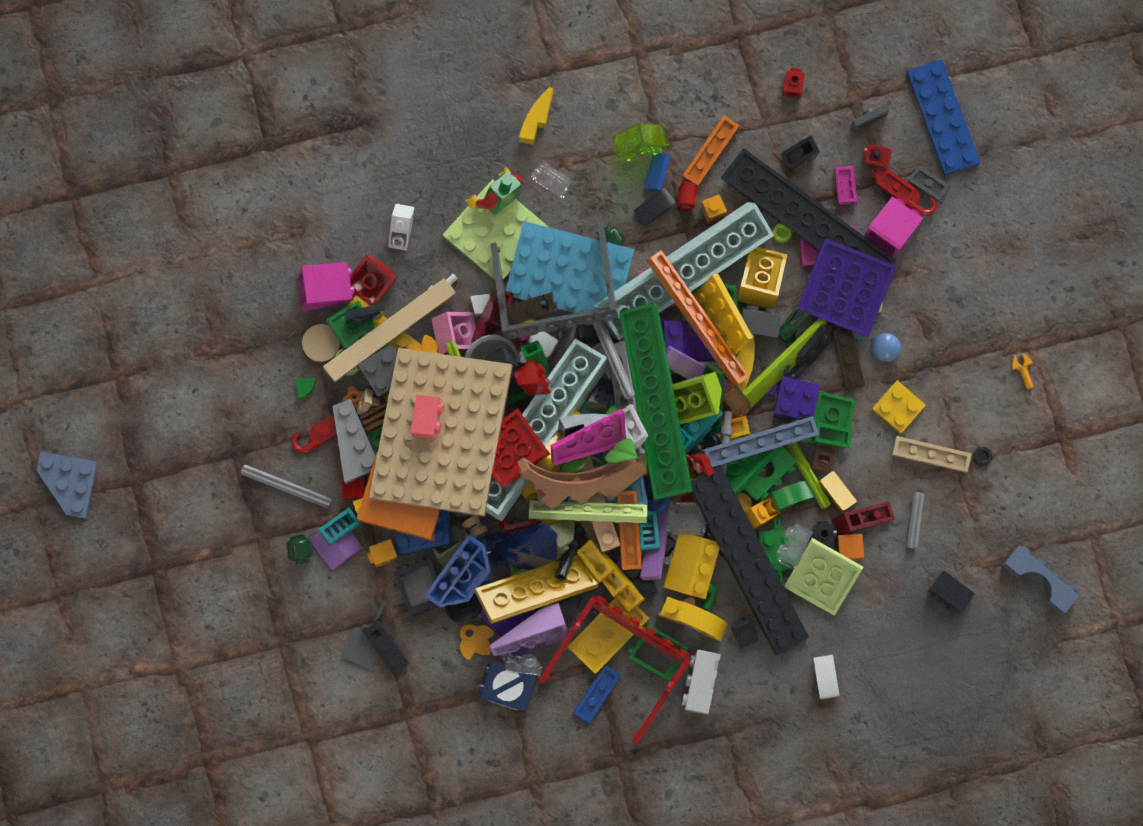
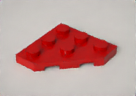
[492,409,550,489]

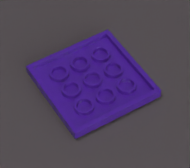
[797,238,897,338]

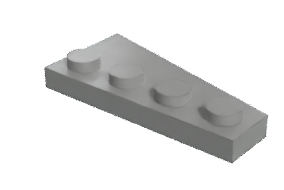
[333,399,375,484]

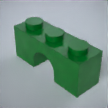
[742,446,797,503]

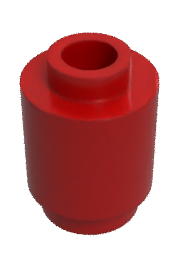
[677,182,697,211]

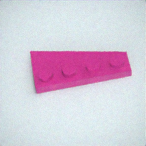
[550,409,626,465]

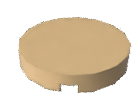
[302,324,341,363]

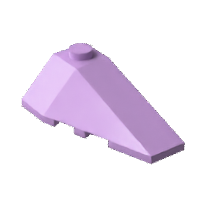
[490,604,569,656]

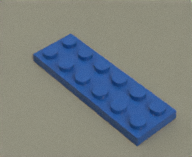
[906,59,980,176]

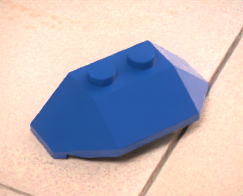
[424,534,491,607]

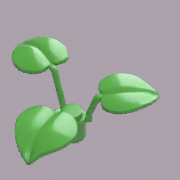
[559,405,637,473]

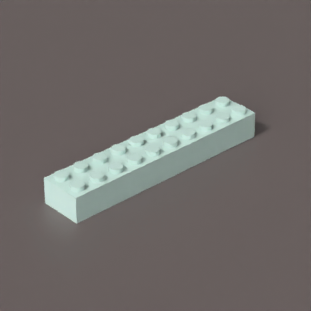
[593,202,774,340]
[486,339,609,522]

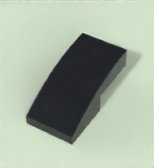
[633,188,677,226]

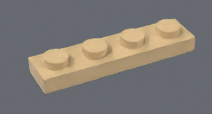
[892,436,972,473]

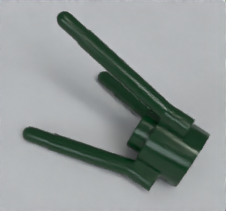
[778,307,812,344]

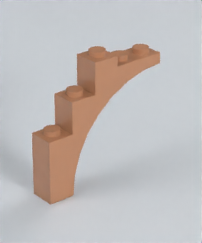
[518,457,646,509]

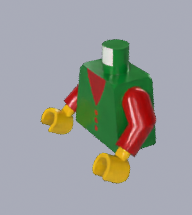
[466,167,523,216]

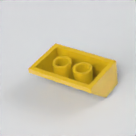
[663,531,720,599]

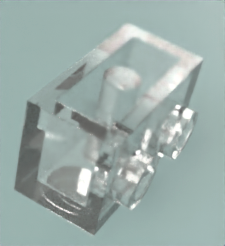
[776,523,813,569]

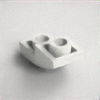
[814,655,840,699]

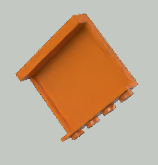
[357,452,441,542]

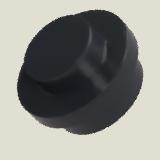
[703,431,722,448]

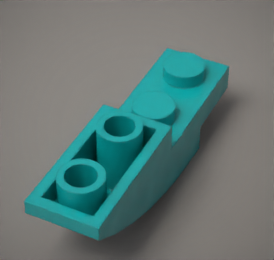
[681,409,723,454]

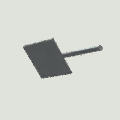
[341,600,387,670]

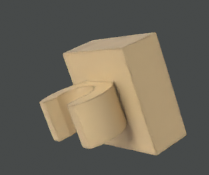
[357,388,380,415]

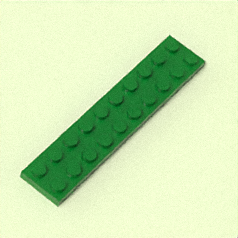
[619,302,693,500]

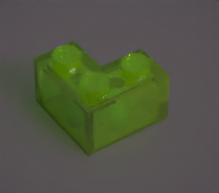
[612,123,669,161]

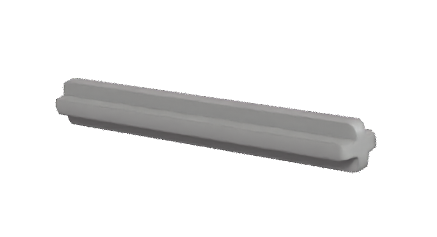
[593,320,635,400]
[241,465,332,508]

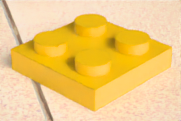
[871,380,926,434]

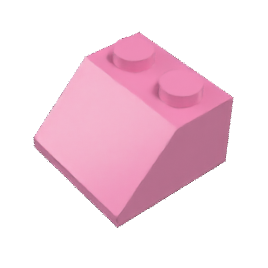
[431,312,477,355]

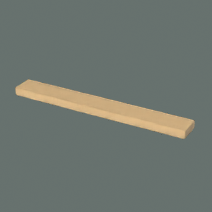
[323,278,456,383]

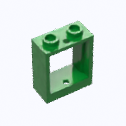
[627,624,688,683]

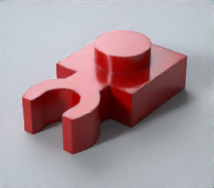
[687,453,714,476]

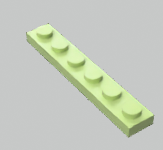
[529,500,647,523]

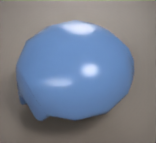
[870,333,901,362]

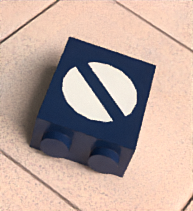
[478,660,537,713]

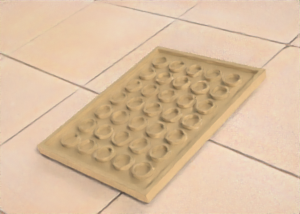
[369,348,513,517]

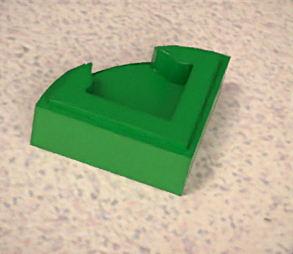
[296,377,315,400]

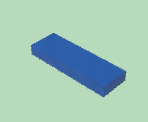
[573,665,621,724]

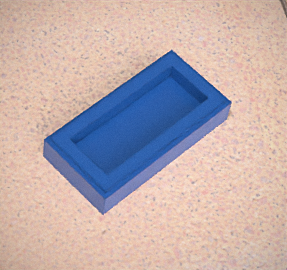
[644,153,670,191]

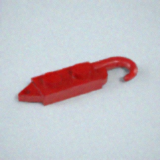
[871,168,936,216]
[291,409,359,453]

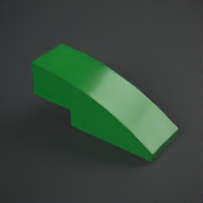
[790,419,852,448]

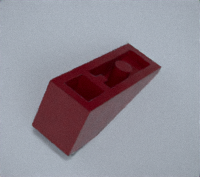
[832,501,895,536]

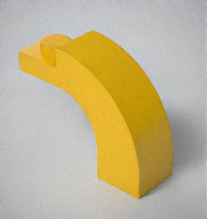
[660,597,728,642]

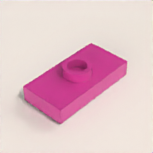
[834,166,857,205]

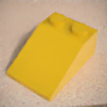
[737,247,788,309]

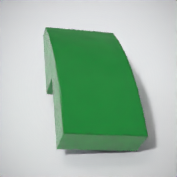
[770,480,815,511]

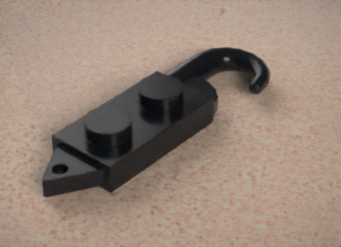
[783,323,837,379]

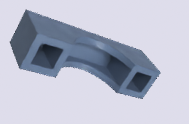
[1002,545,1079,615]

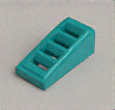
[318,508,361,546]
[639,511,660,550]

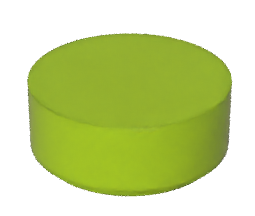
[772,223,791,243]

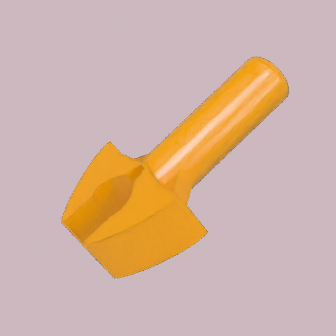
[1011,353,1033,389]

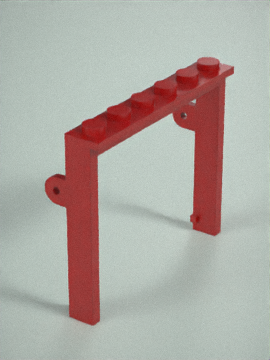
[539,595,692,744]

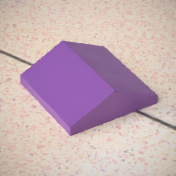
[310,521,363,571]

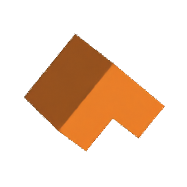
[836,534,864,561]

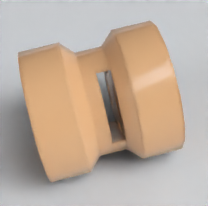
[462,515,488,539]

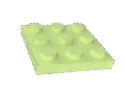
[784,538,863,616]

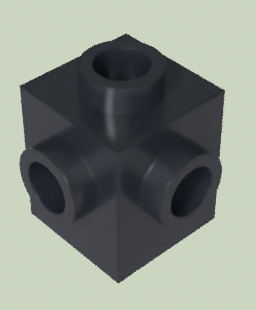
[809,521,837,549]

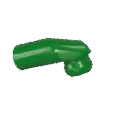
[701,583,718,612]

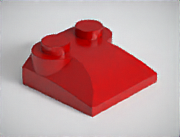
[350,254,397,306]

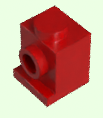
[782,68,805,99]
[863,144,893,167]

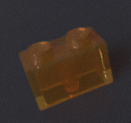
[723,385,751,419]

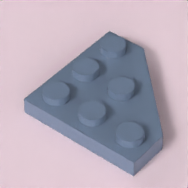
[37,452,98,519]

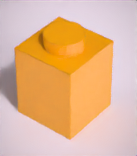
[701,194,727,224]
[367,539,398,567]

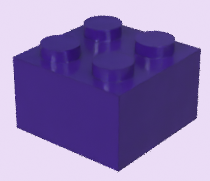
[773,376,820,421]

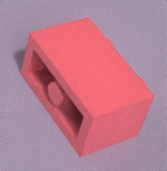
[410,395,444,440]

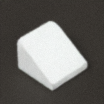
[471,294,490,317]

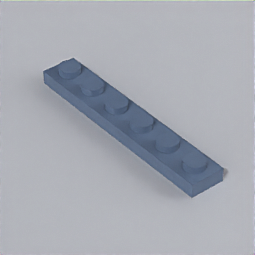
[703,416,819,468]

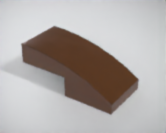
[811,444,836,473]

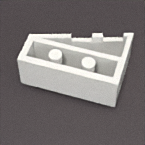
[682,650,721,715]

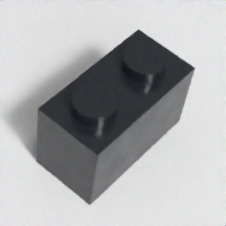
[928,570,975,614]

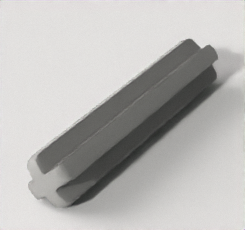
[907,492,924,549]

